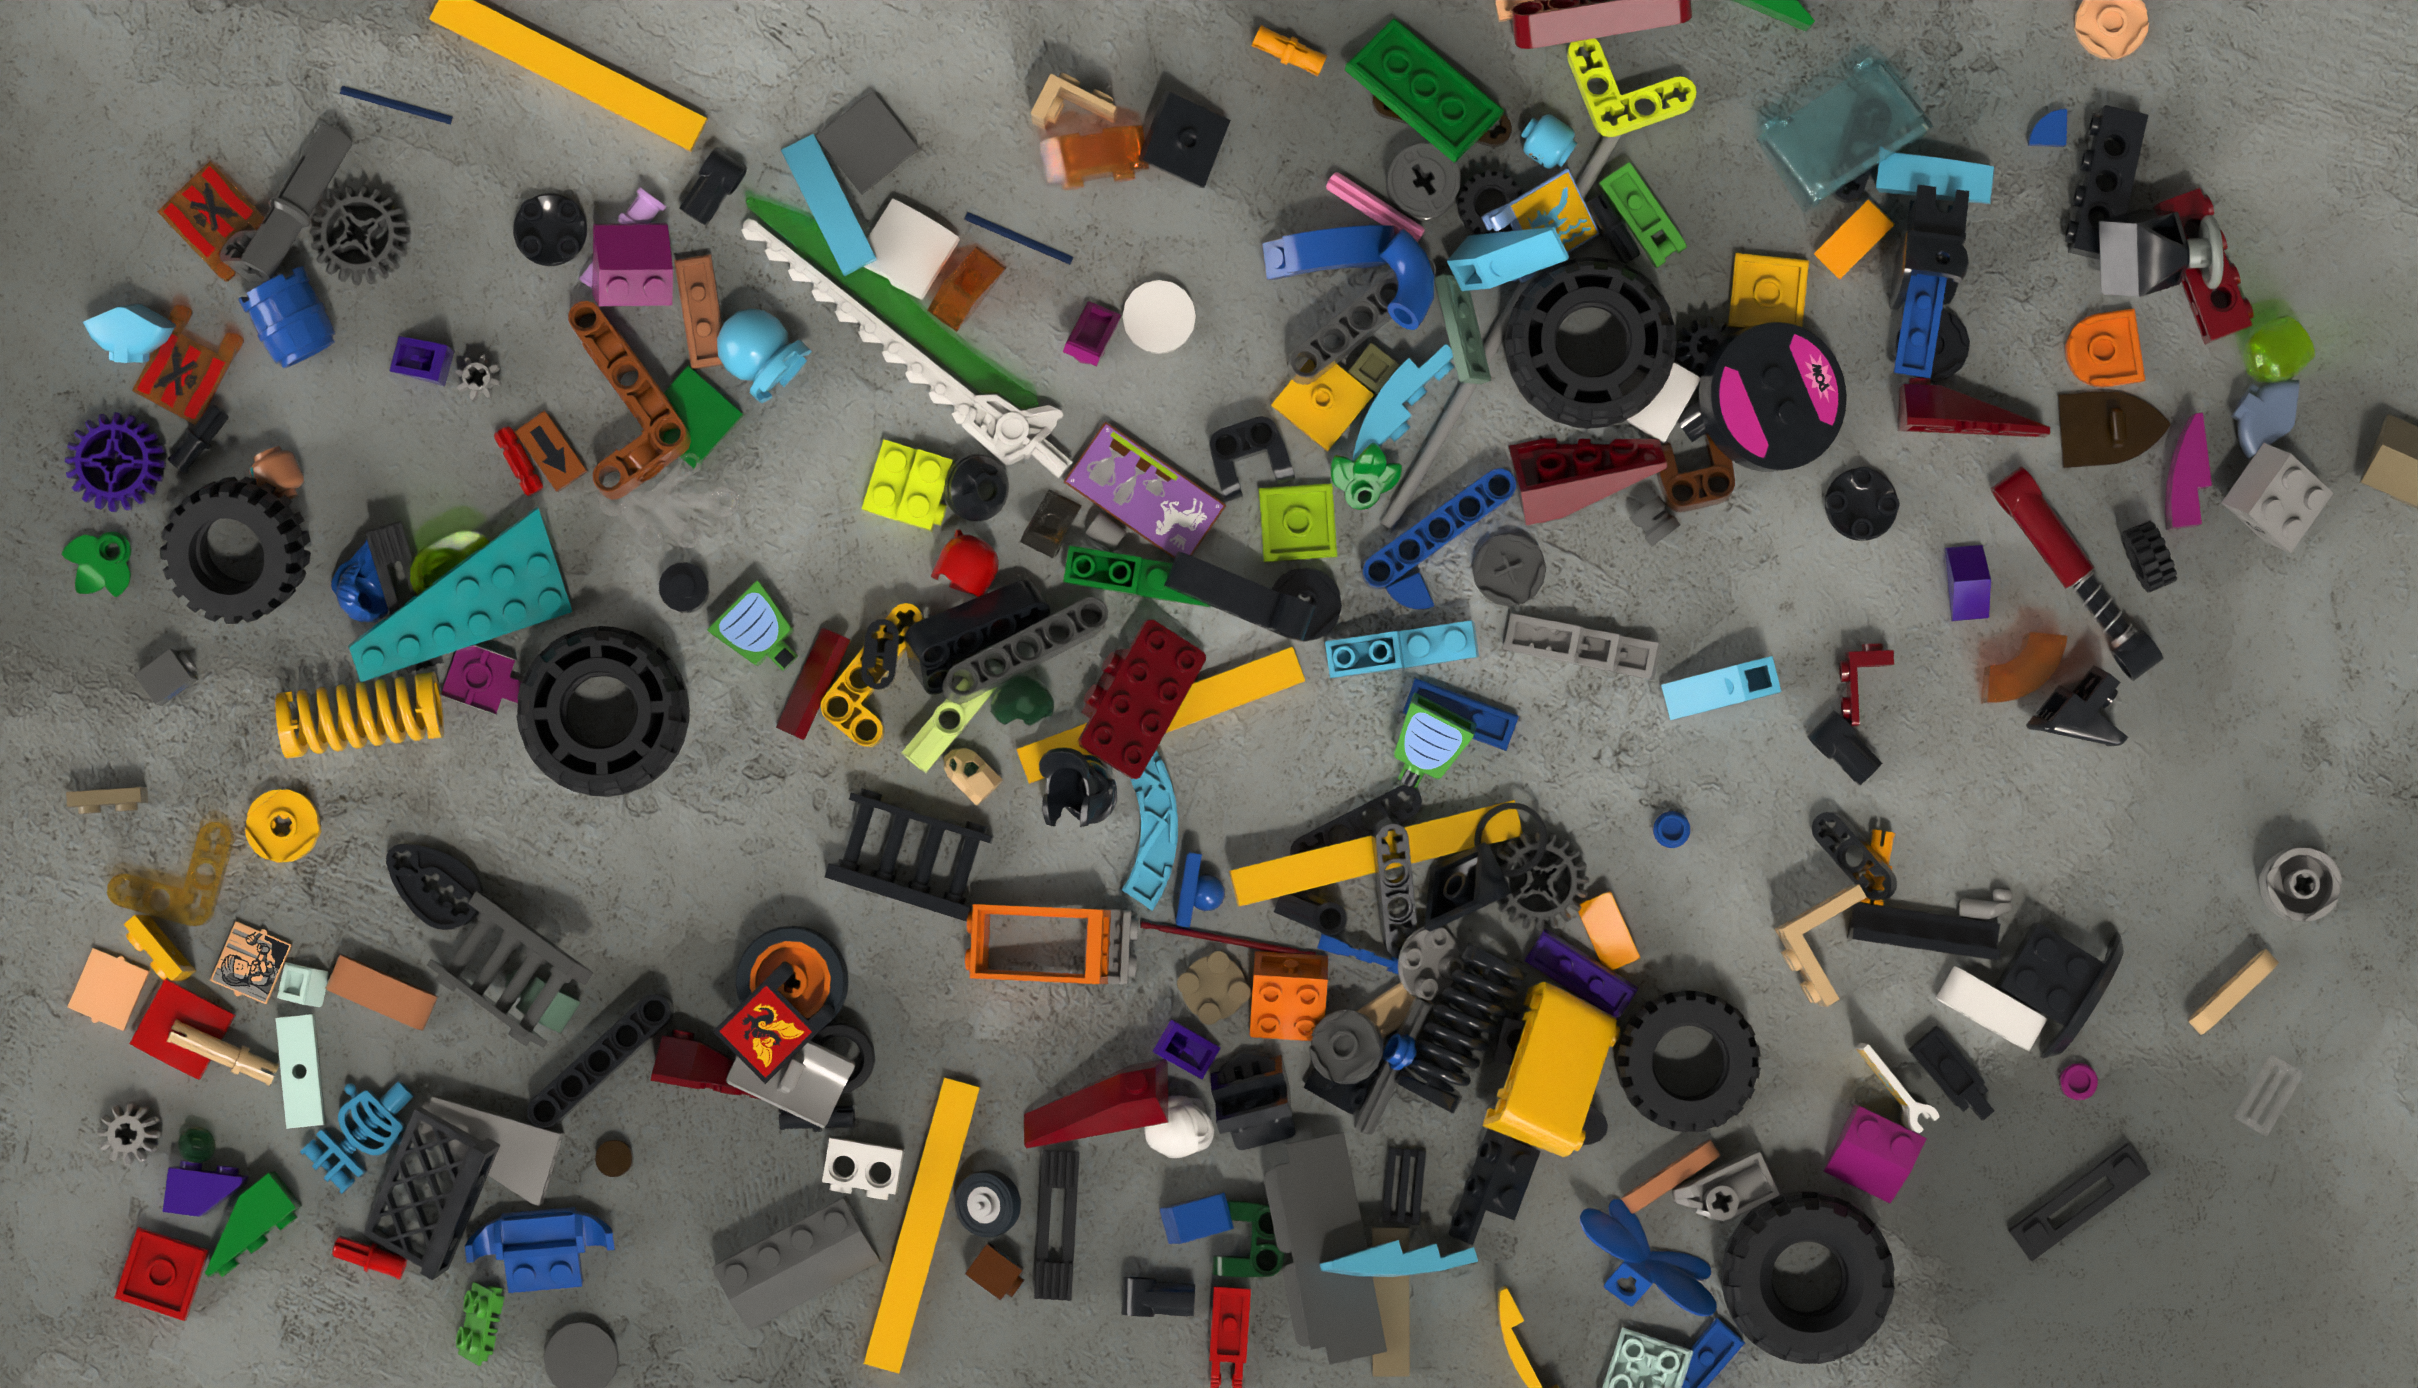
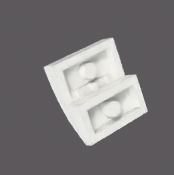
[864,199,960,299]

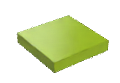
[1259,483,1337,562]

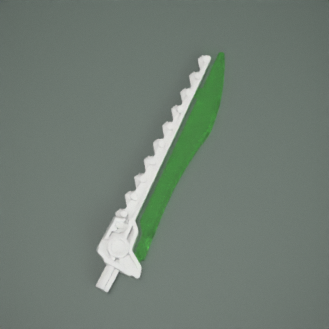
[741,197,1073,479]

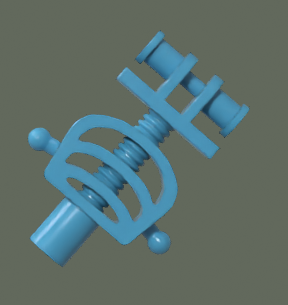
[300,1081,414,1194]

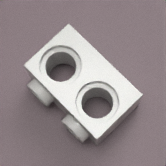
[822,1137,905,1200]

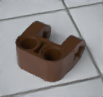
[1656,433,1735,512]

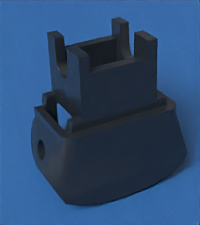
[1889,185,1969,309]

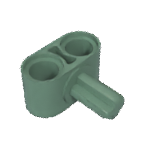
[505,970,581,1033]

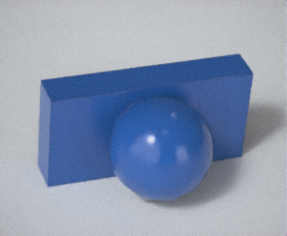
[1176,852,1225,928]

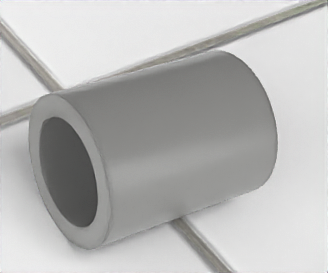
[1085,513,1127,553]

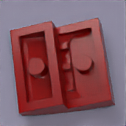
[129,979,236,1080]

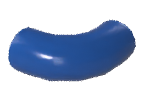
[1379,228,1435,330]

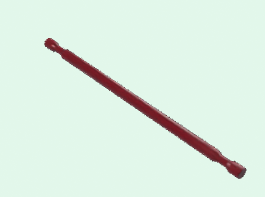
[1140,921,1316,955]

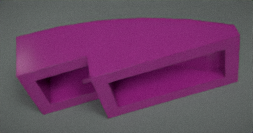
[2165,413,2212,530]

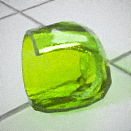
[2243,315,2315,383]

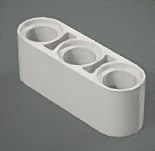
[1936,966,2047,1051]

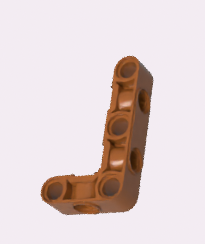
[568,301,691,500]

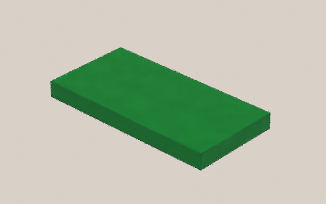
[1345,18,1504,163]

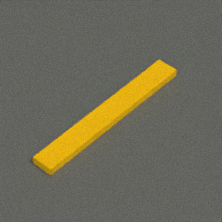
[429,0,708,152]
[1016,647,1305,784]
[1229,800,1523,907]
[864,1077,980,1374]

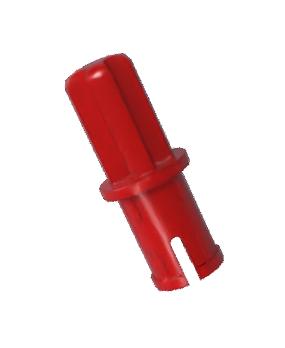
[332,1236,408,1280]

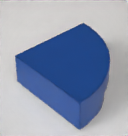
[2028,109,2067,147]
[1385,573,1434,610]

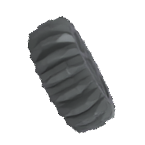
[310,185,411,285]
[1497,831,1589,931]

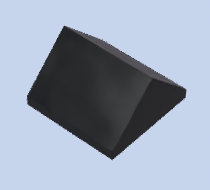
[1424,842,1512,932]

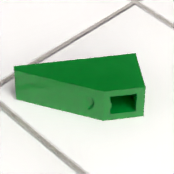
[205,1171,302,1277]

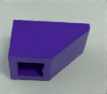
[162,1160,248,1217]

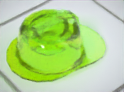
[410,530,490,595]

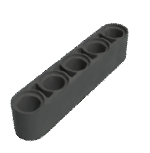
[1288,257,1436,385]
[942,597,1108,704]

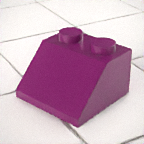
[592,223,673,306]
[1823,1105,1927,1204]

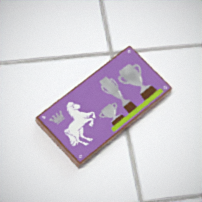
[1064,421,1226,559]

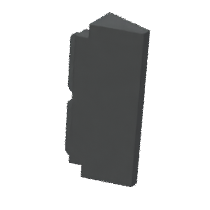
[1264,1132,1387,1365]

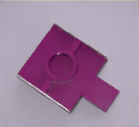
[440,645,522,715]

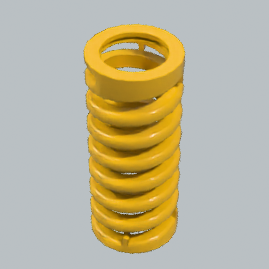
[275,672,444,759]

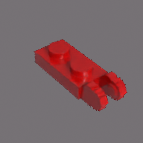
[1209,1286,1251,1388]

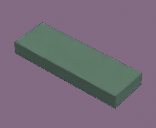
[1435,274,1491,385]

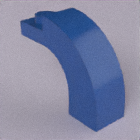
[1262,225,1395,280]

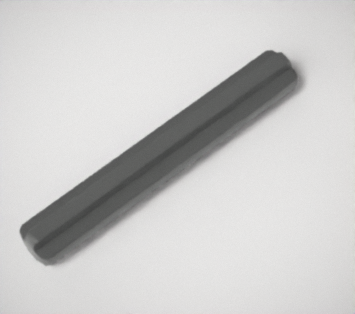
[1354,998,1433,1135]

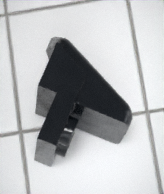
[2026,665,2129,746]
[1210,1049,1296,1150]

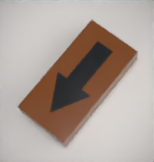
[514,411,588,492]

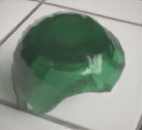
[990,675,1055,726]

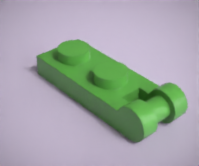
[1598,162,1687,268]

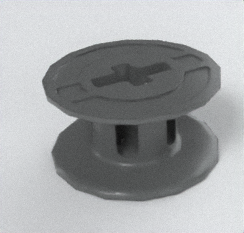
[1386,143,1460,221]

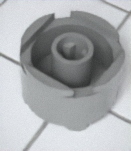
[2259,847,2342,921]

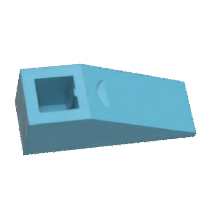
[1447,227,1569,291]
[1661,656,1782,720]

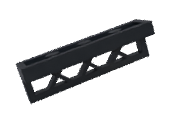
[1847,903,2001,960]

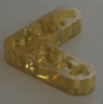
[107,822,234,926]

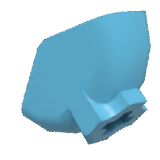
[83,304,176,363]

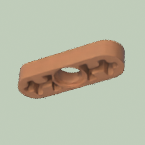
[1621,1139,1721,1214]

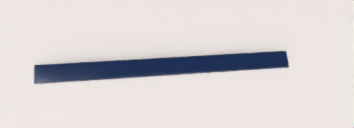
[340,86,453,125]
[964,212,1074,265]

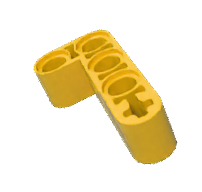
[821,603,924,747]

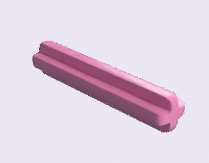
[1326,172,1425,242]

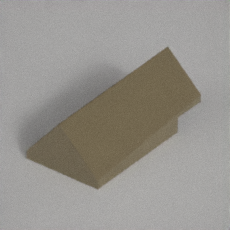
[2359,414,2418,509]

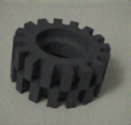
[2121,520,2177,593]

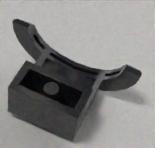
[1995,923,2124,1059]

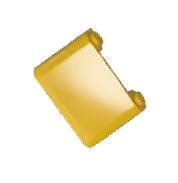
[1482,982,1620,1157]

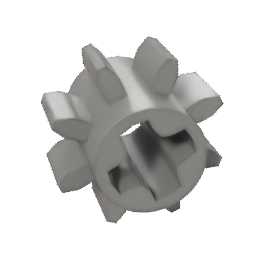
[455,355,502,401]

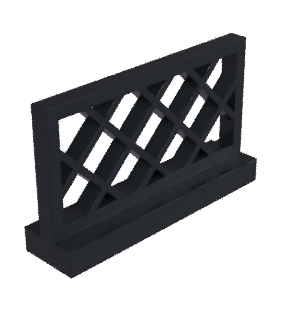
[363,1106,500,1280]

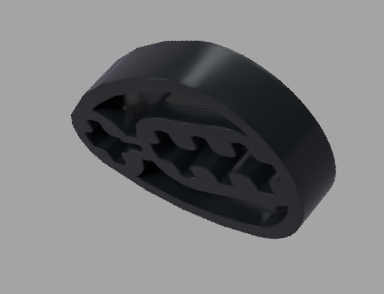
[386,844,483,930]

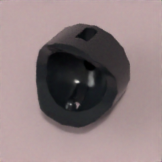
[659,562,710,613]

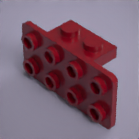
[1078,619,1206,779]

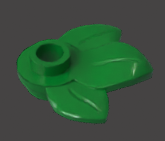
[1330,442,1402,510]
[61,532,132,597]

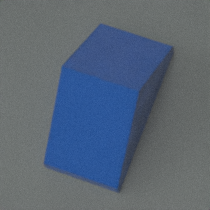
[1159,1193,1234,1244]

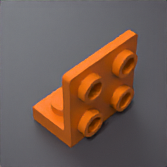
[1250,951,1329,1041]

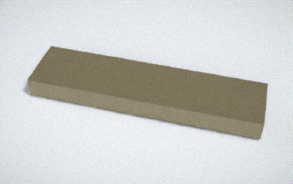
[1372,1227,1410,1377]

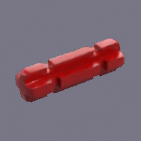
[494,426,543,496]

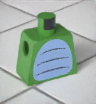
[707,581,798,671]
[1393,693,1477,788]

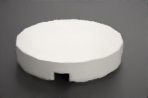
[1122,280,1196,354]

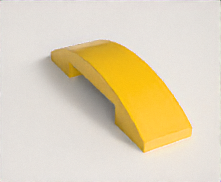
[1498,1286,1559,1388]

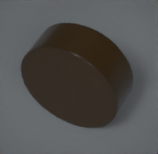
[595,1140,634,1177]

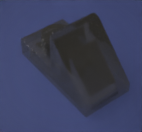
[1020,489,1082,558]

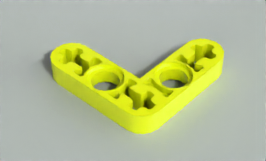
[1567,38,1697,137]

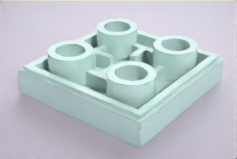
[1602,1327,1694,1388]

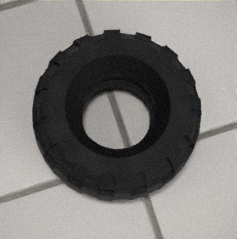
[1505,256,1677,429]
[516,626,690,797]
[1721,1191,1895,1364]

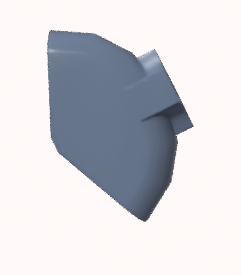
[2231,380,2299,459]

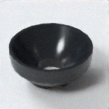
[944,454,1009,521]

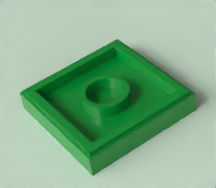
[663,366,743,470]

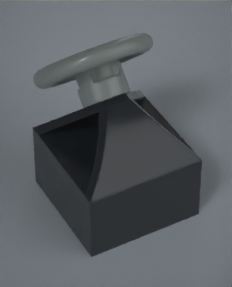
[2099,209,2224,297]

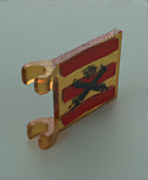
[157,161,265,282]
[132,305,244,425]

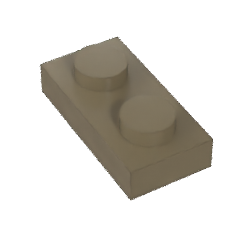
[66,787,148,814]

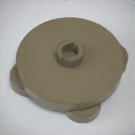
[1177,951,1251,1025]

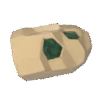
[944,748,1003,806]

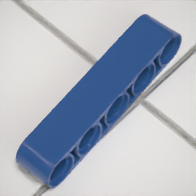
[1362,468,1516,589]

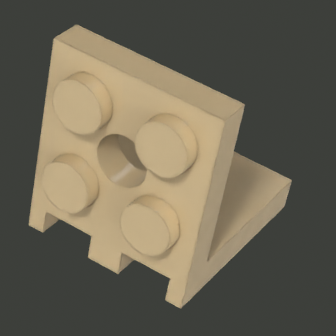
[1774,884,1866,1007]

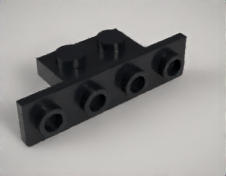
[1449,1098,1541,1245]

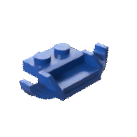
[465,1207,615,1293]

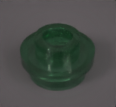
[178,1127,216,1163]

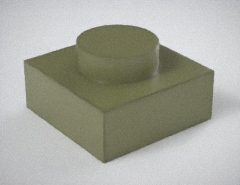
[1348,343,1400,395]

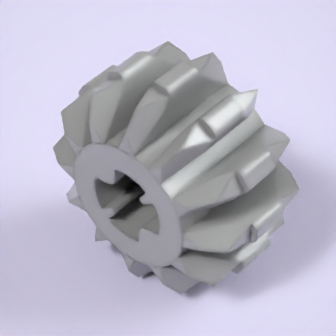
[97,1102,162,1165]

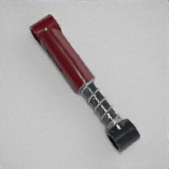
[1991,466,2163,681]

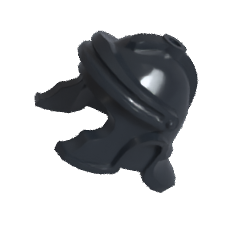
[1039,748,1117,827]

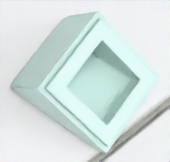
[277,962,329,1007]

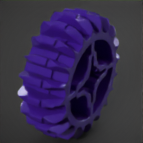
[65,412,166,512]

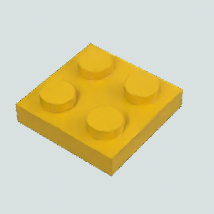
[123,915,196,981]

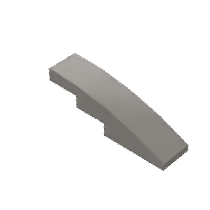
[1503,613,1662,680]

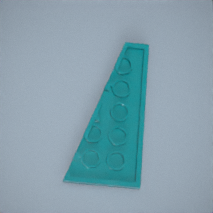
[348,506,573,682]

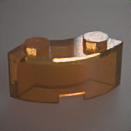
[1040,125,1149,190]
[1981,632,2068,704]

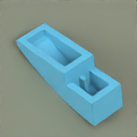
[1876,151,1994,204]

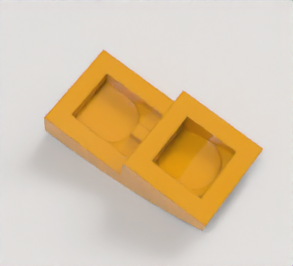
[1814,198,1895,280]

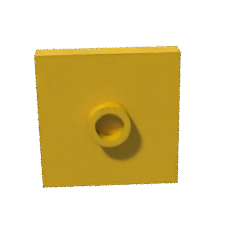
[1271,359,1374,452]

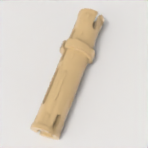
[167,1019,279,1086]

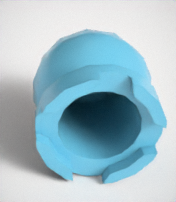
[717,308,812,403]

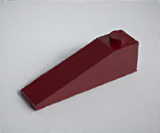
[1898,378,2050,438]
[1508,438,1667,525]
[650,1029,761,1100]
[1024,1059,1169,1149]

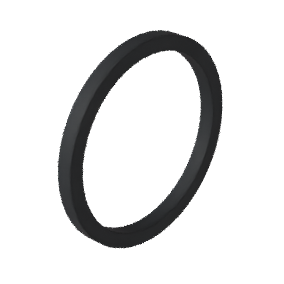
[1474,803,1547,877]

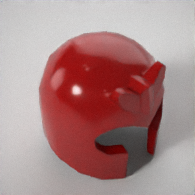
[931,529,999,597]

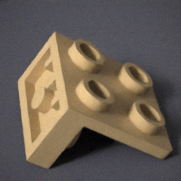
[1031,73,1117,130]

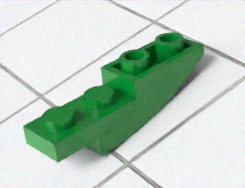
[1063,546,1211,608]

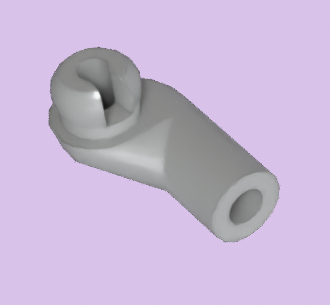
[1959,889,2013,919]

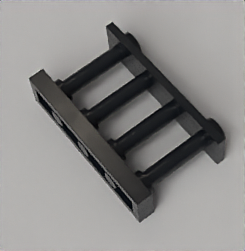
[825,788,994,921]

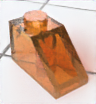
[927,246,1007,332]

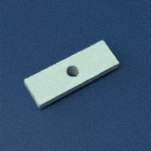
[275,1014,325,1129]

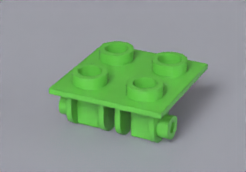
[456,1282,505,1366]

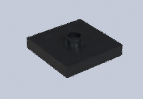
[1138,91,1231,188]

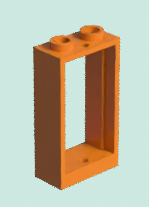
[965,904,1111,984]

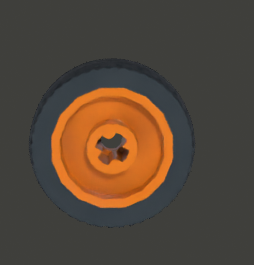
[735,926,849,1026]

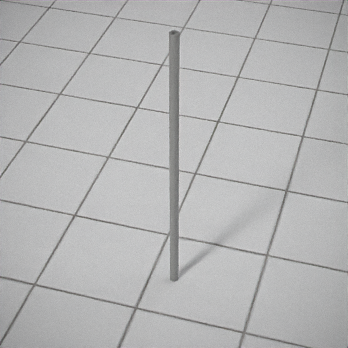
[1380,113,1631,531]

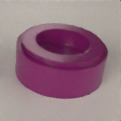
[2059,1063,2098,1100]

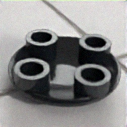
[513,193,587,266]
[1825,467,1900,541]

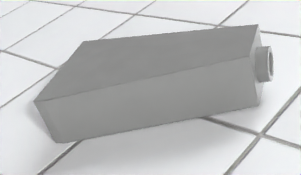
[421,1096,564,1206]

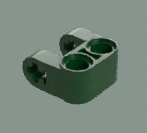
[1212,1200,1284,1278]

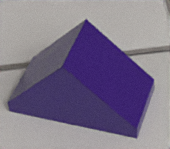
[389,336,455,387]
[1945,545,1991,621]
[1152,1019,1221,1079]

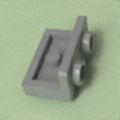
[1084,908,1138,985]

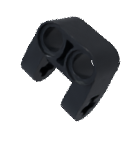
[1210,416,1295,502]

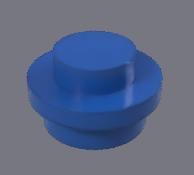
[1653,811,1690,848]
[1383,1034,1416,1070]

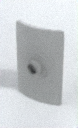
[726,1041,855,1128]

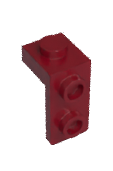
[1839,643,1894,727]

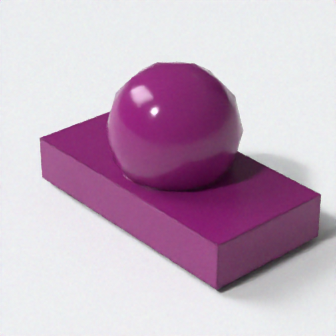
[1063,301,1122,367]

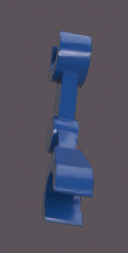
[1317,934,1399,975]

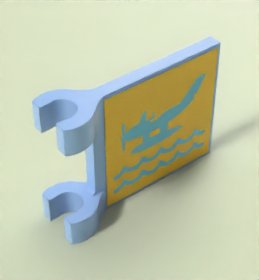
[1481,169,1600,283]

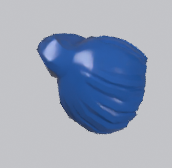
[331,539,396,623]

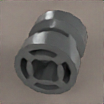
[1629,496,1681,547]

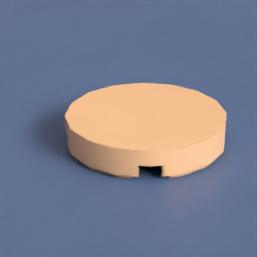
[2074,0,2149,60]

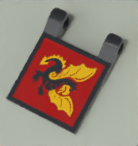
[713,961,836,1084]

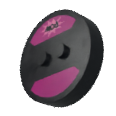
[1699,322,1847,472]

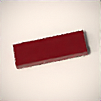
[776,627,850,740]

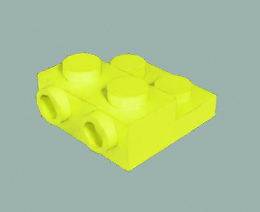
[861,439,954,532]

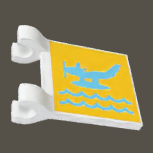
[1855,1043,1939,1133]

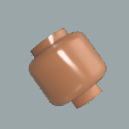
[249,446,304,500]

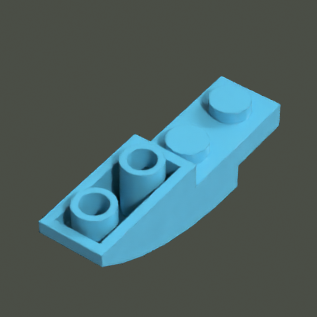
[1352,344,1455,462]
[1325,620,1479,678]

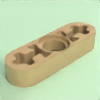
[2188,948,2279,1035]

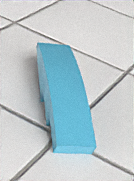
[781,134,877,276]
[1320,1240,1478,1277]

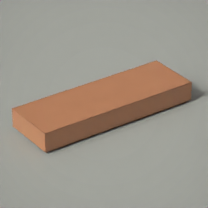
[674,254,723,370]

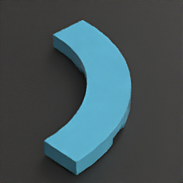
[1122,751,1178,911]

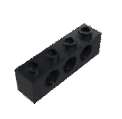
[2065,105,2148,260]

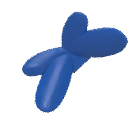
[1580,1199,1717,1316]

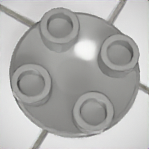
[1398,927,1464,1000]

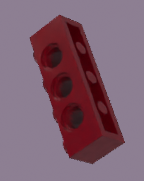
[2152,188,2254,344]

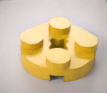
[245,789,322,863]

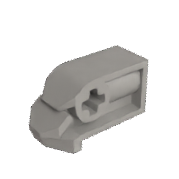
[1672,1149,1780,1221]

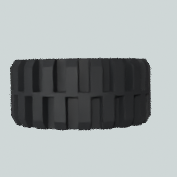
[160,476,311,624]
[1616,990,1761,1132]

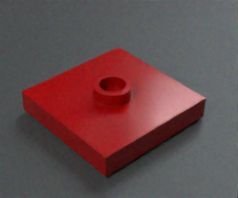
[114,1227,210,1321]

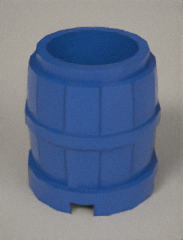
[238,266,335,369]

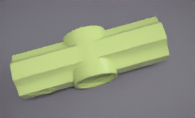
[901,678,997,773]

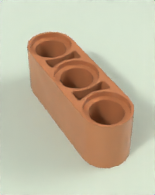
[325,954,438,1031]

